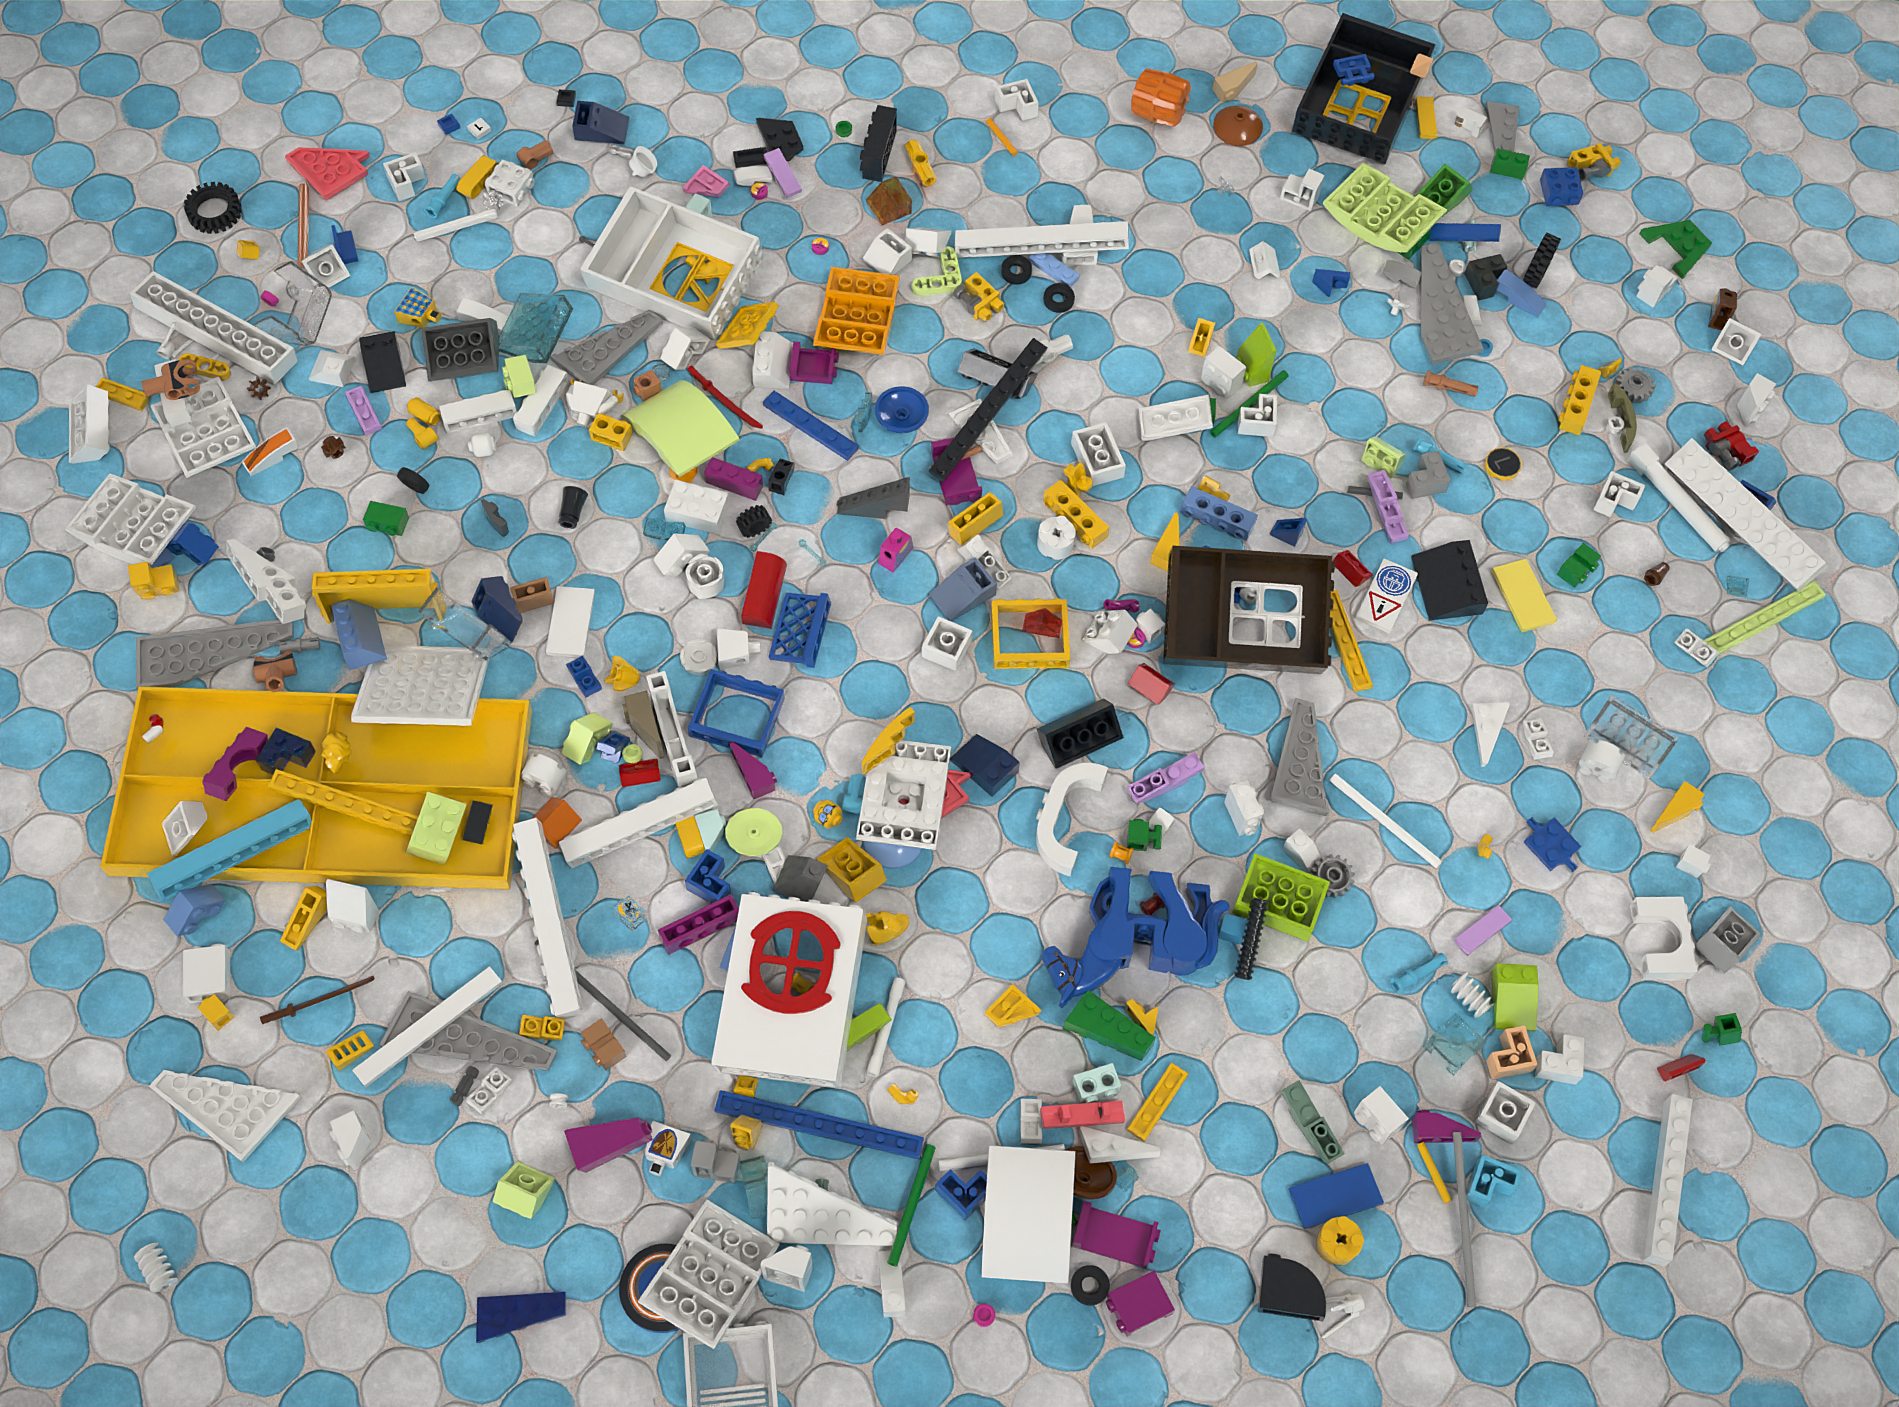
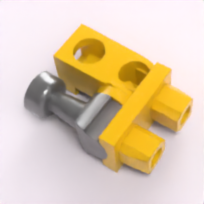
[1567,143,1621,181]
[953,272,1004,322]

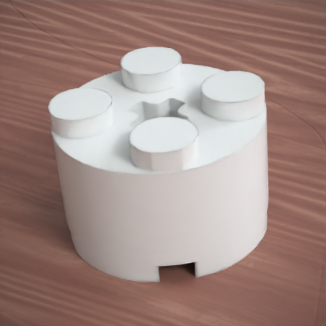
[1037,516,1076,560]
[686,554,725,599]
[1579,740,1625,783]
[521,753,567,797]

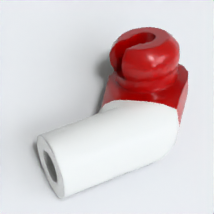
[142,714,164,743]

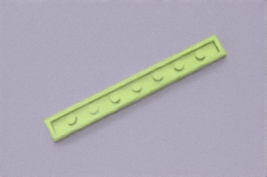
[1703,581,1826,655]

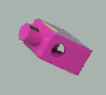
[878,528,914,573]

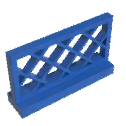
[769,593,831,668]

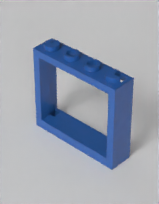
[688,669,785,758]

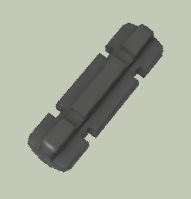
[450,1066,479,1106]

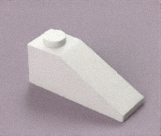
[878,1250,905,1318]

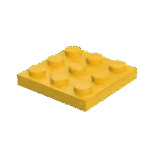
[715,301,779,349]

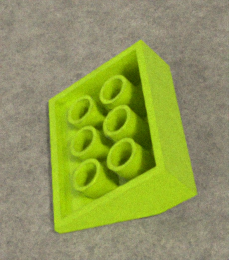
[1232,853,1330,942]

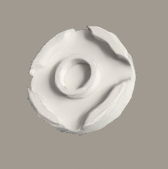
[680,639,718,675]

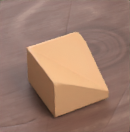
[1410,54,1434,78]

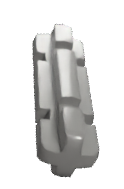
[609,144,634,159]

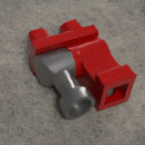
[1704,421,1759,471]

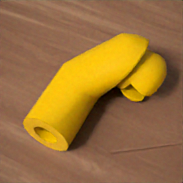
[746,457,774,472]
[887,1083,919,1104]

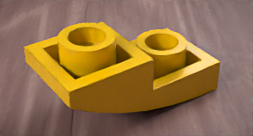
[518,1015,565,1040]

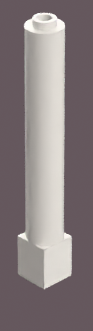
[1627,443,1730,552]

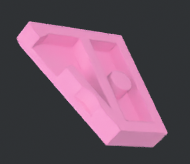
[682,165,730,198]

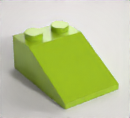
[1235,323,1277,387]
[1491,963,1539,1031]

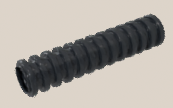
[1234,898,1269,980]

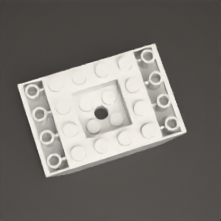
[856,737,951,850]

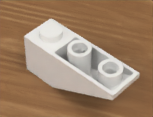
[957,534,1011,590]

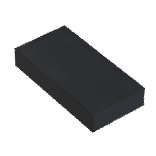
[733,147,767,168]

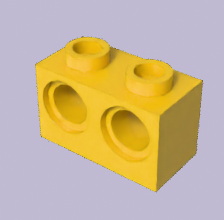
[589,413,633,451]

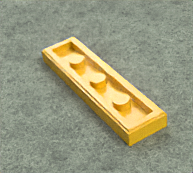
[1127,1062,1189,1142]

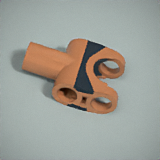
[141,359,200,400]
[253,650,297,692]

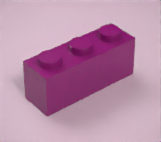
[704,457,763,501]

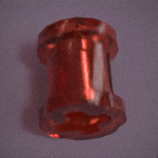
[1139,892,1165,916]

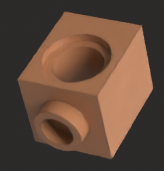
[633,370,662,402]

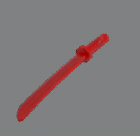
[687,365,763,429]

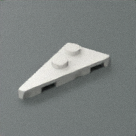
[1471,702,1510,767]
[1079,1126,1161,1163]

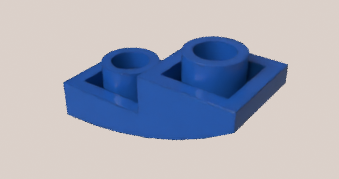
[566,656,602,698]

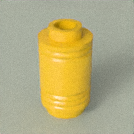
[407,397,441,426]

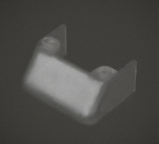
[254,261,332,346]
[418,587,512,661]

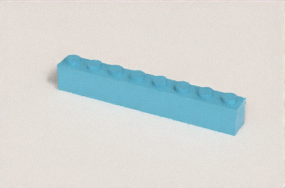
[147,799,312,902]

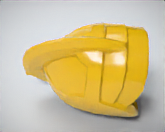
[866,911,909,946]

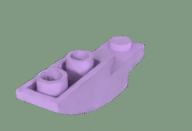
[1126,752,1205,804]

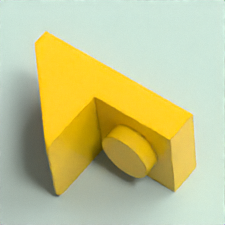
[1124,998,1158,1035]

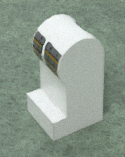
[1454,107,1488,138]

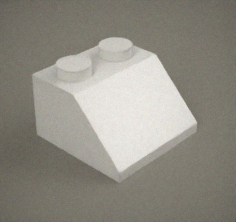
[905,227,951,256]

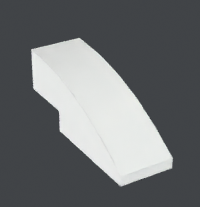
[457,298,516,337]

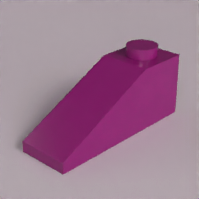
[729,742,777,799]
[1412,1110,1481,1143]

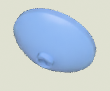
[864,841,922,869]

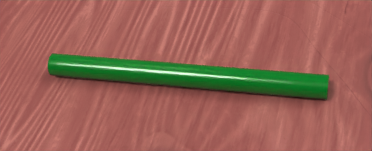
[1210,370,1289,438]
[887,1144,936,1267]

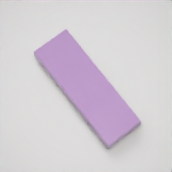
[764,148,802,198]
[345,385,382,436]
[1454,905,1512,956]

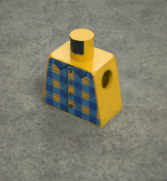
[394,287,441,328]

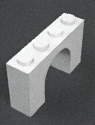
[1630,897,1698,980]

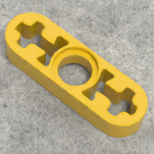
[179,353,231,380]

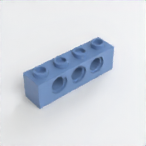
[1180,486,1258,541]

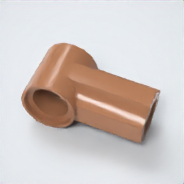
[517,140,553,170]

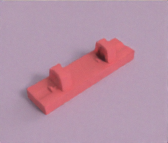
[1040,1101,1125,1129]

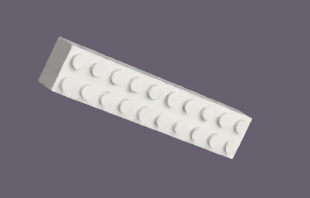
[129,271,298,385]
[1665,438,1828,592]

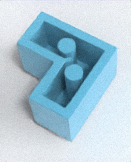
[1466,1154,1523,1208]

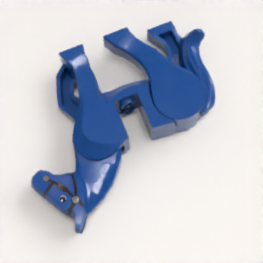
[1042,867,1230,1008]

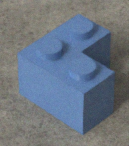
[163,884,226,937]

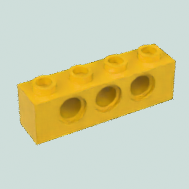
[1558,365,1602,435]
[1043,479,1110,549]

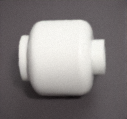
[468,432,497,457]

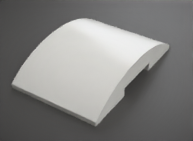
[150,377,256,478]
[65,473,196,565]
[982,1145,1075,1283]
[638,1200,780,1349]

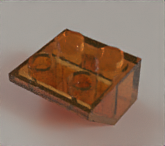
[866,176,912,226]

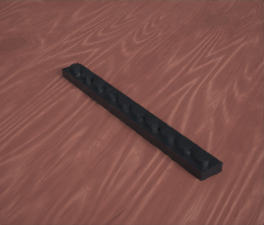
[929,338,1048,483]

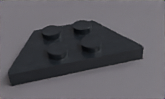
[756,118,804,162]

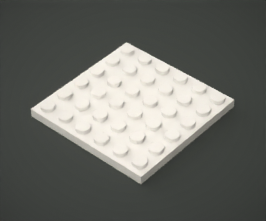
[351,645,491,726]

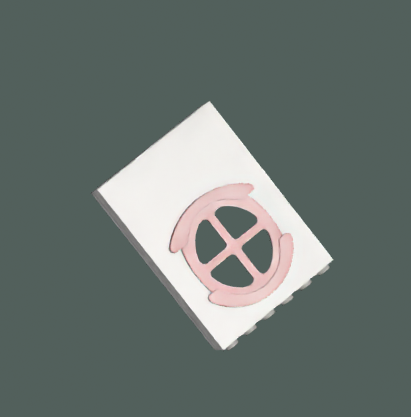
[711,892,867,1088]

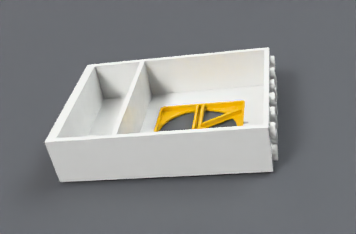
[580,186,764,340]

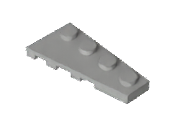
[1485,101,1519,154]

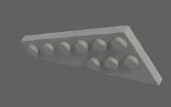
[1269,698,1328,816]

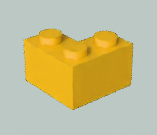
[128,562,180,600]

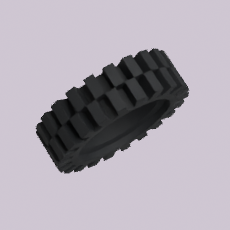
[184,182,242,234]
[1523,232,1561,289]

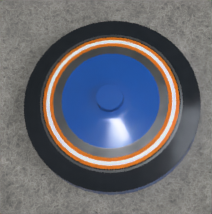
[619,1243,680,1333]

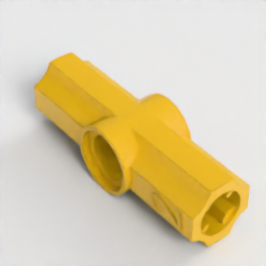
[905,139,936,187]

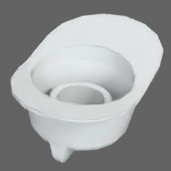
[629,146,657,177]

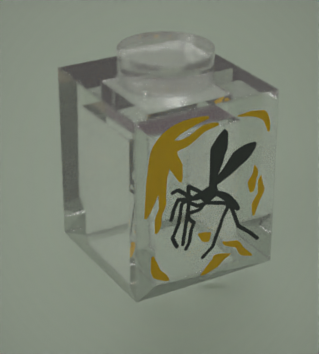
[614,896,647,932]

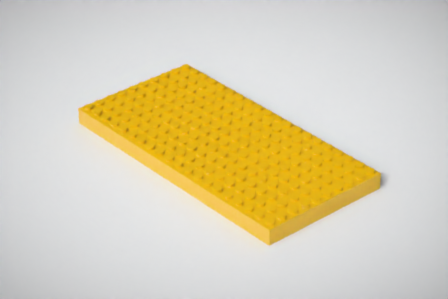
[100,687,532,890]

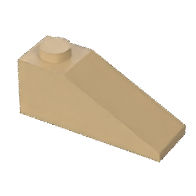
[1212,61,1258,103]

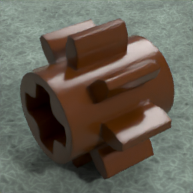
[247,377,271,400]
[321,436,346,459]

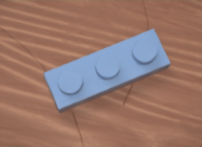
[1029,253,1080,287]

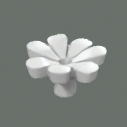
[1387,298,1410,316]

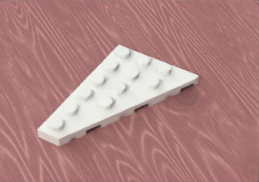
[149,1070,301,1162]
[767,1162,897,1246]

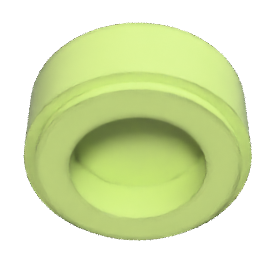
[622,744,643,763]

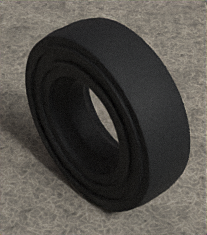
[1001,255,1032,285]
[1043,283,1075,313]
[397,467,430,494]
[1071,1265,1110,1306]

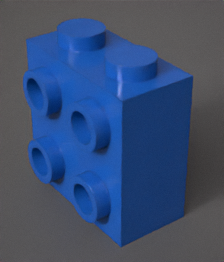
[1540,167,1584,206]

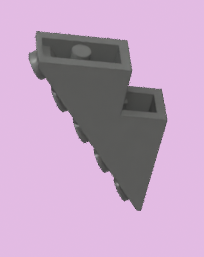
[836,477,910,519]

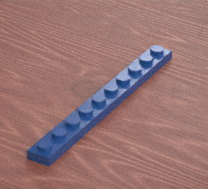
[714,1090,924,1160]

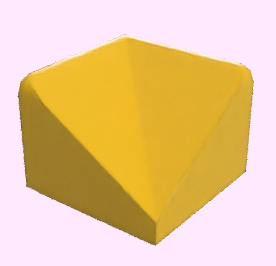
[236,240,260,259]

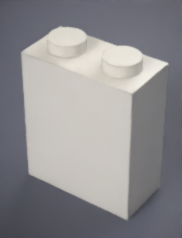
[183,944,231,1003]

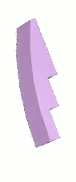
[1367,470,1409,543]

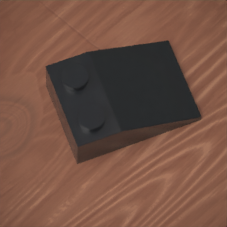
[359,331,406,393]

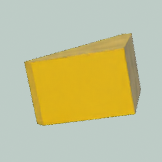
[1188,318,1215,357]

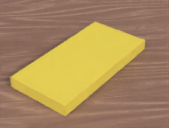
[1491,559,1557,633]

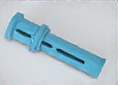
[424,174,461,219]
[1412,436,1467,474]
[1390,953,1448,994]

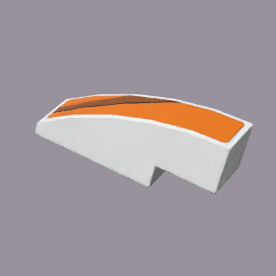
[242,427,299,477]

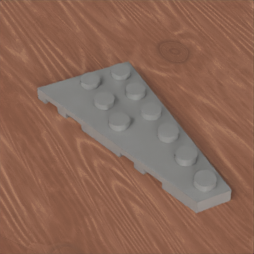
[550,309,663,385]

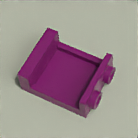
[789,341,839,384]
[1106,1270,1175,1337]

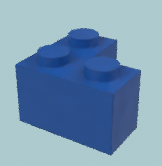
[166,523,219,565]
[685,849,731,904]
[935,1169,987,1220]

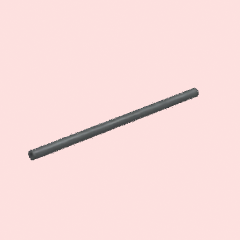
[534,939,671,1061]

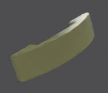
[1608,384,1637,453]

